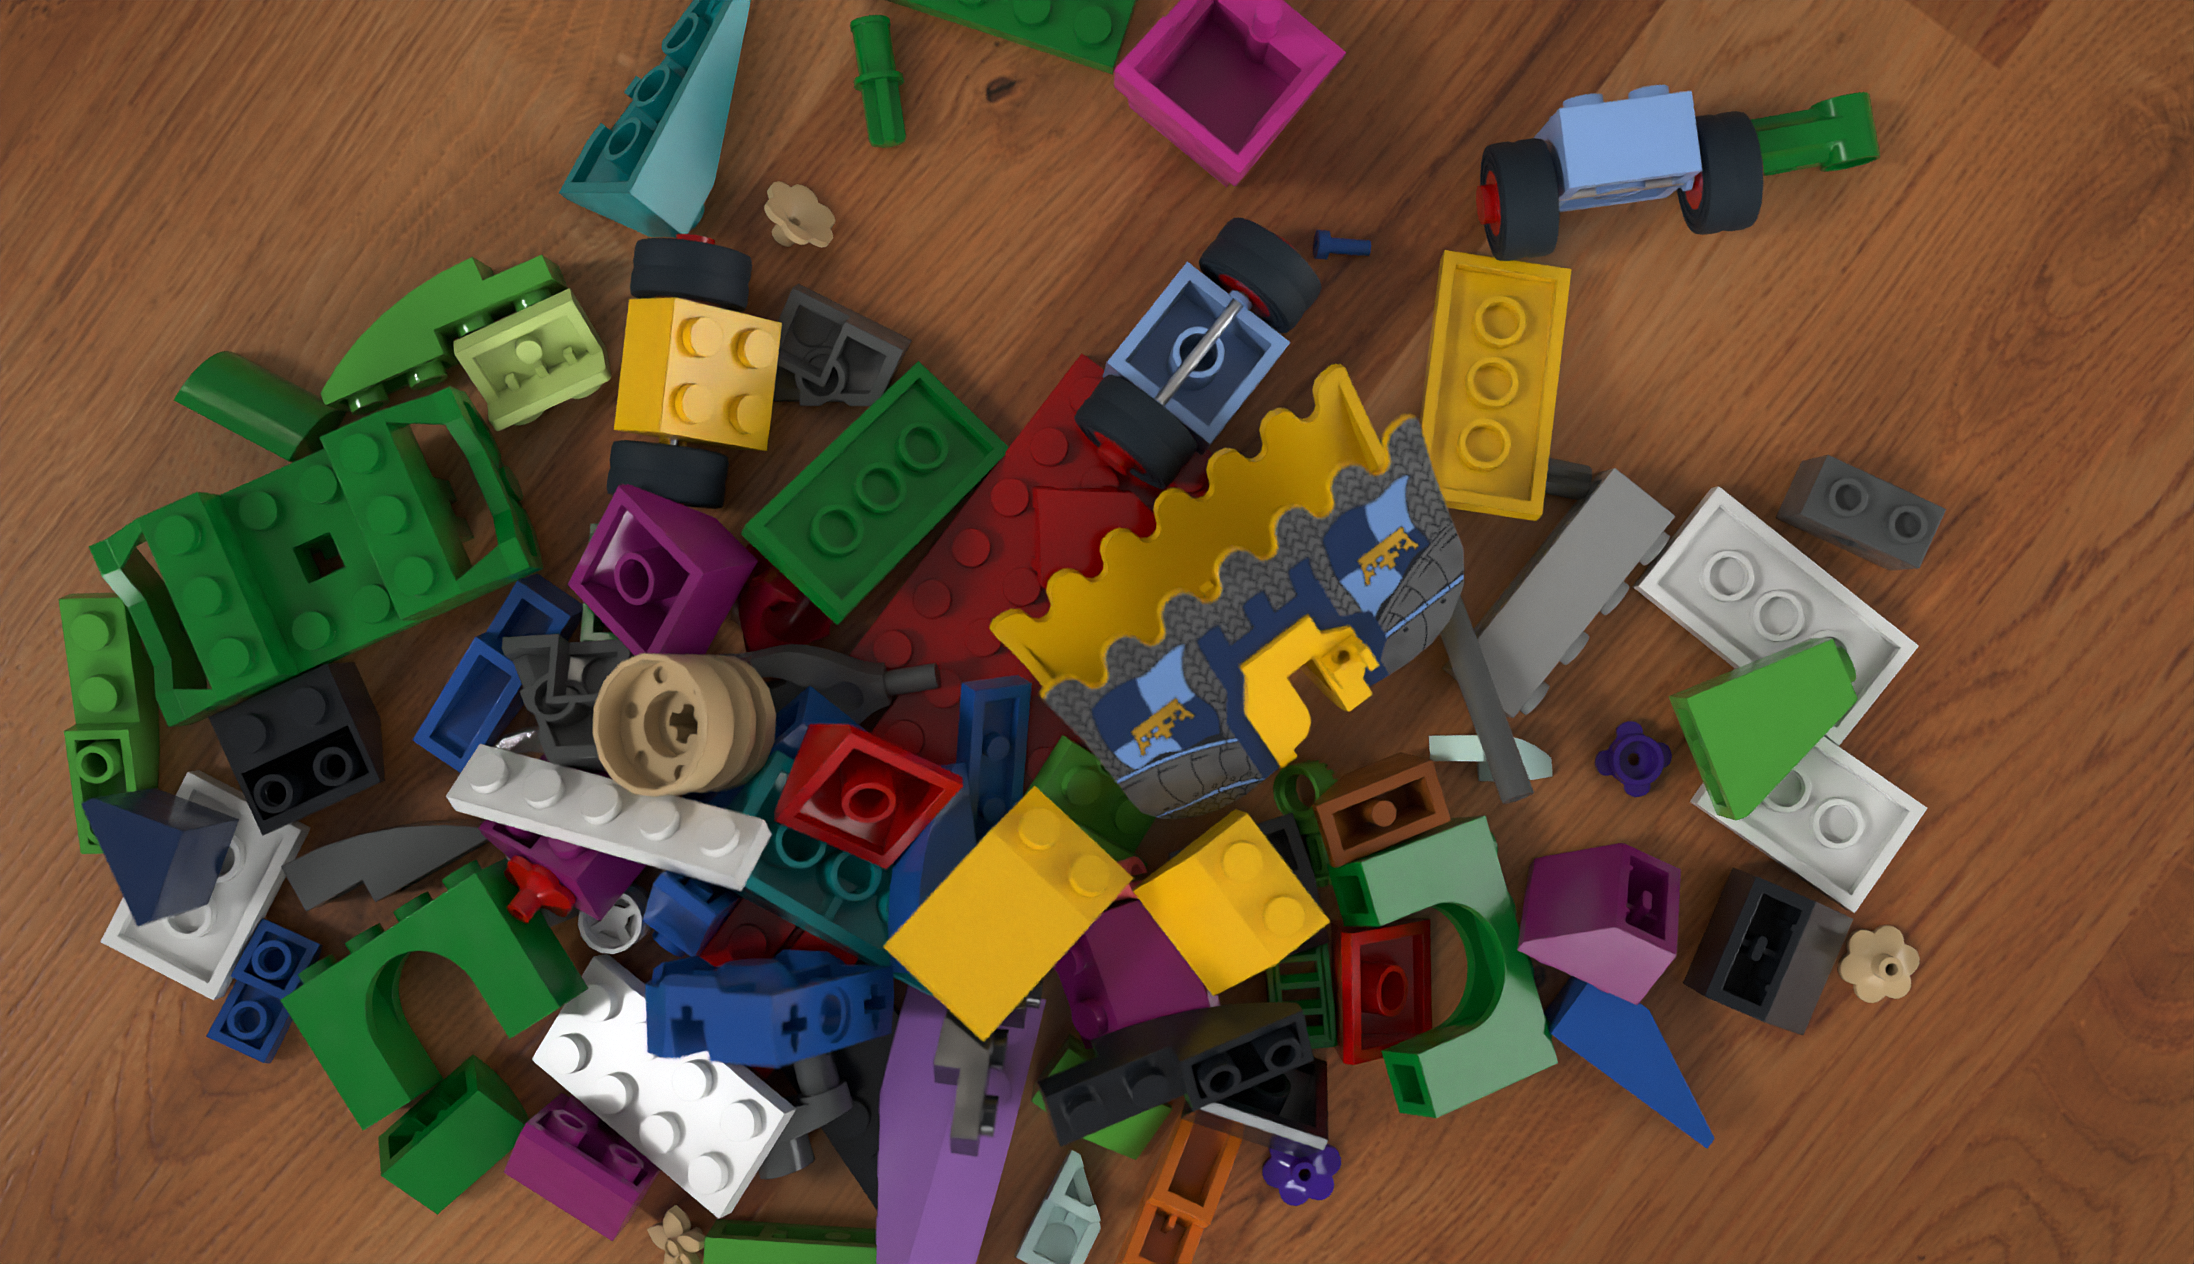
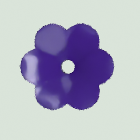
[1262,1144,1341,1206]

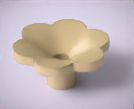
[764,181,836,247]
[1838,925,1920,1003]

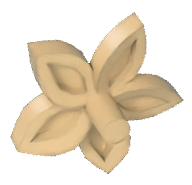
[647,1205,705,1264]

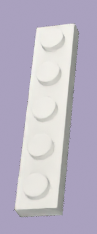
[446,744,771,891]

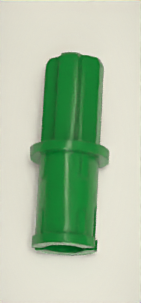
[850,15,906,148]

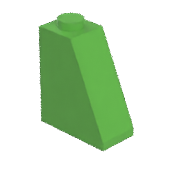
[1668,638,1858,821]

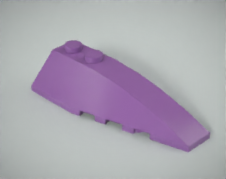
[875,985,1046,1264]

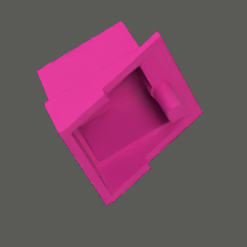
[1114,0,1346,188]

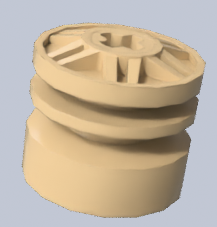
[593,653,776,797]

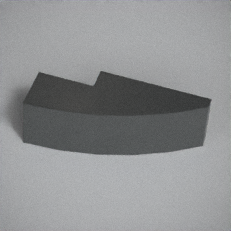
[281,819,490,911]

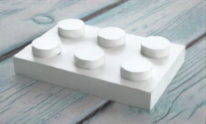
[1690,736,1927,913]
[100,770,311,1000]

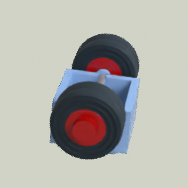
[1476,85,1763,261]
[1074,217,1321,489]

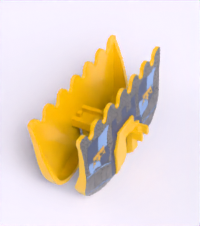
[989,364,1464,819]

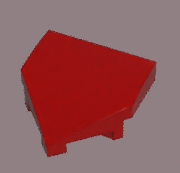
[1031,485,1157,590]

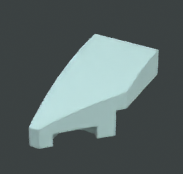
[1429,735,1553,781]
[1014,1150,1101,1264]

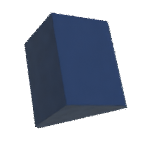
[81,788,239,927]

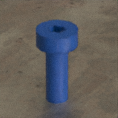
[1313,230,1371,260]

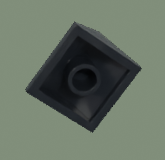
[1180,1057,1328,1158]

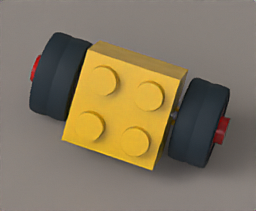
[607,234,782,509]

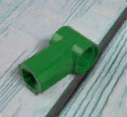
[1751,92,1880,176]

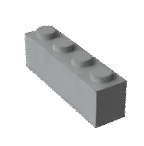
[1442,468,1675,718]

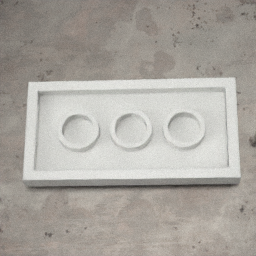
[1633,486,1919,746]
[532,954,796,1219]

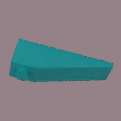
[559,0,751,238]
[724,751,933,996]

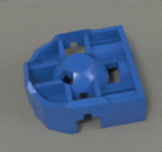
[645,950,894,1067]

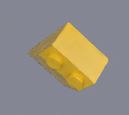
[884,786,1133,1042]

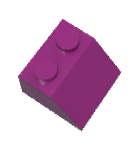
[568,484,758,656]
[1053,898,1221,1049]

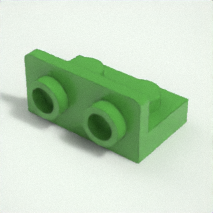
[1023,735,1156,875]

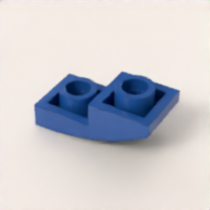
[206,918,323,1063]

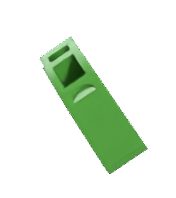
[320,255,568,416]
[59,593,160,854]

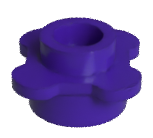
[1595,721,1672,797]

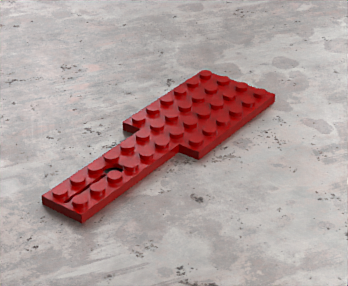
[699,353,1213,1079]

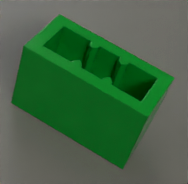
[174,351,347,462]
[378,1054,530,1215]

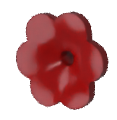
[504,855,576,923]

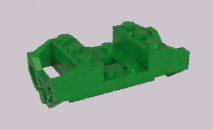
[89,386,544,727]

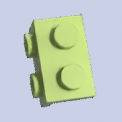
[453,288,612,431]

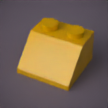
[1132,809,1330,996]

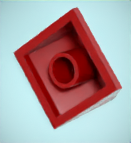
[774,724,963,869]
[1331,918,1432,1065]

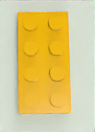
[1419,250,1572,521]

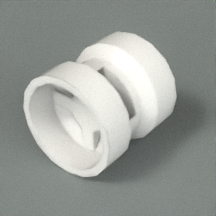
[578,883,652,954]

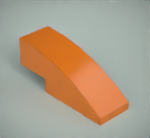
[1115,1105,1242,1264]

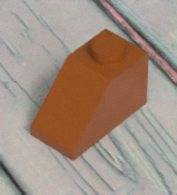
[1311,752,1451,868]

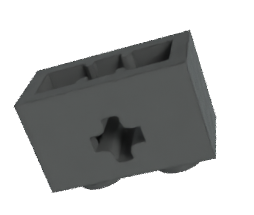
[1776,455,1946,571]

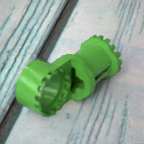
[1273,760,1338,888]

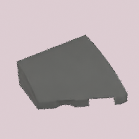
[773,284,912,406]
[502,634,635,771]

